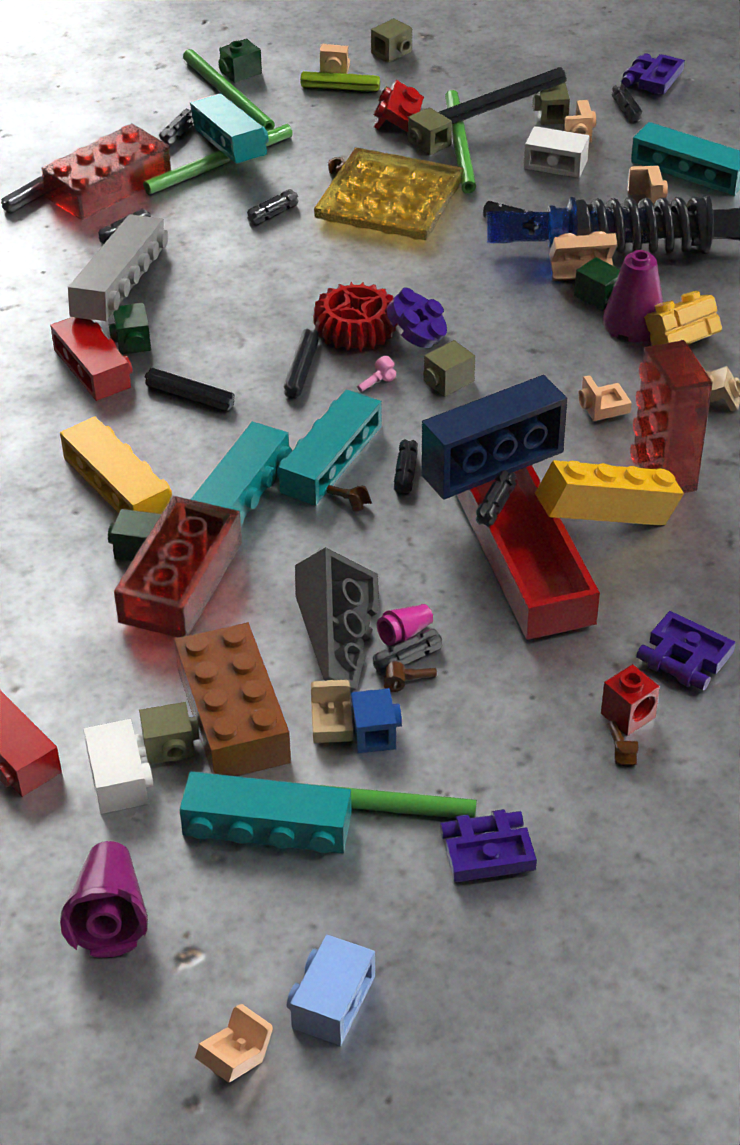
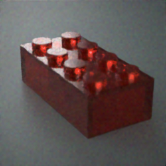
[41,123,171,221]
[630,340,713,493]
[114,496,242,638]

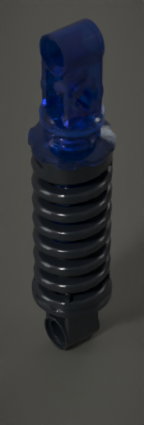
[487,195,740,254]

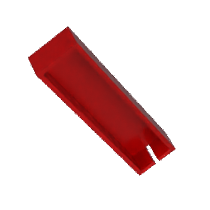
[457,465,600,640]

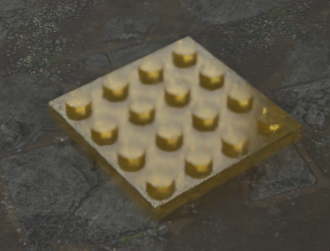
[314,147,464,240]

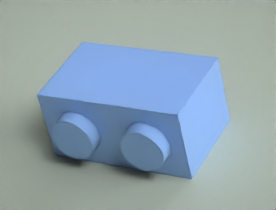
[287,934,375,1046]

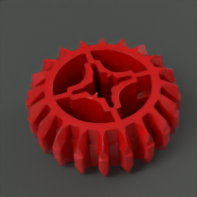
[313,282,398,351]

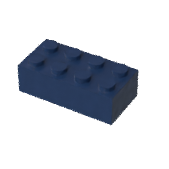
[421,374,568,500]

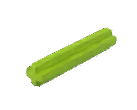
[300,71,380,92]

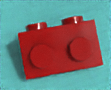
[373,79,424,132]

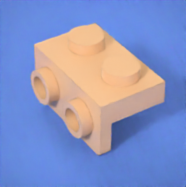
[549,231,617,281]

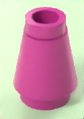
[377,604,433,646]

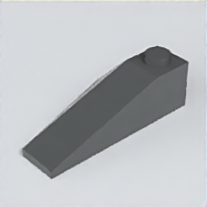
[295,547,379,692]

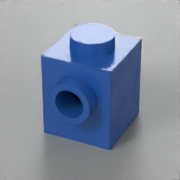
[351,688,402,754]

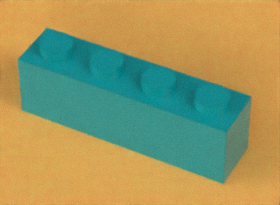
[190,93,269,164]
[631,122,740,196]
[277,389,382,506]
[186,421,292,543]
[179,771,352,854]

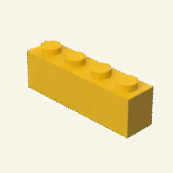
[60,416,172,518]
[535,460,684,526]

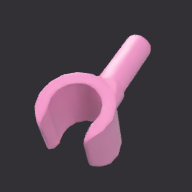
[357,356,396,392]

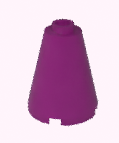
[603,250,663,342]
[60,841,148,958]

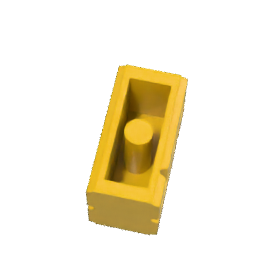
[645,291,722,352]

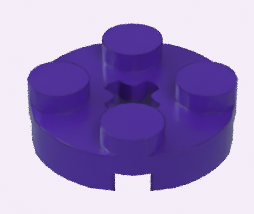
[387,287,447,348]

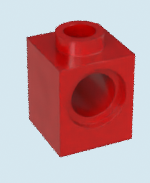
[601,664,660,736]

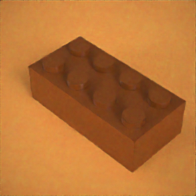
[174,622,291,776]

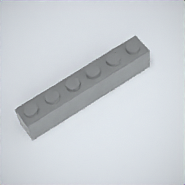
[68,214,168,321]

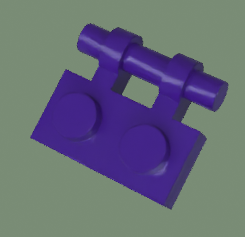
[621,53,685,95]
[636,611,736,691]
[440,809,537,882]

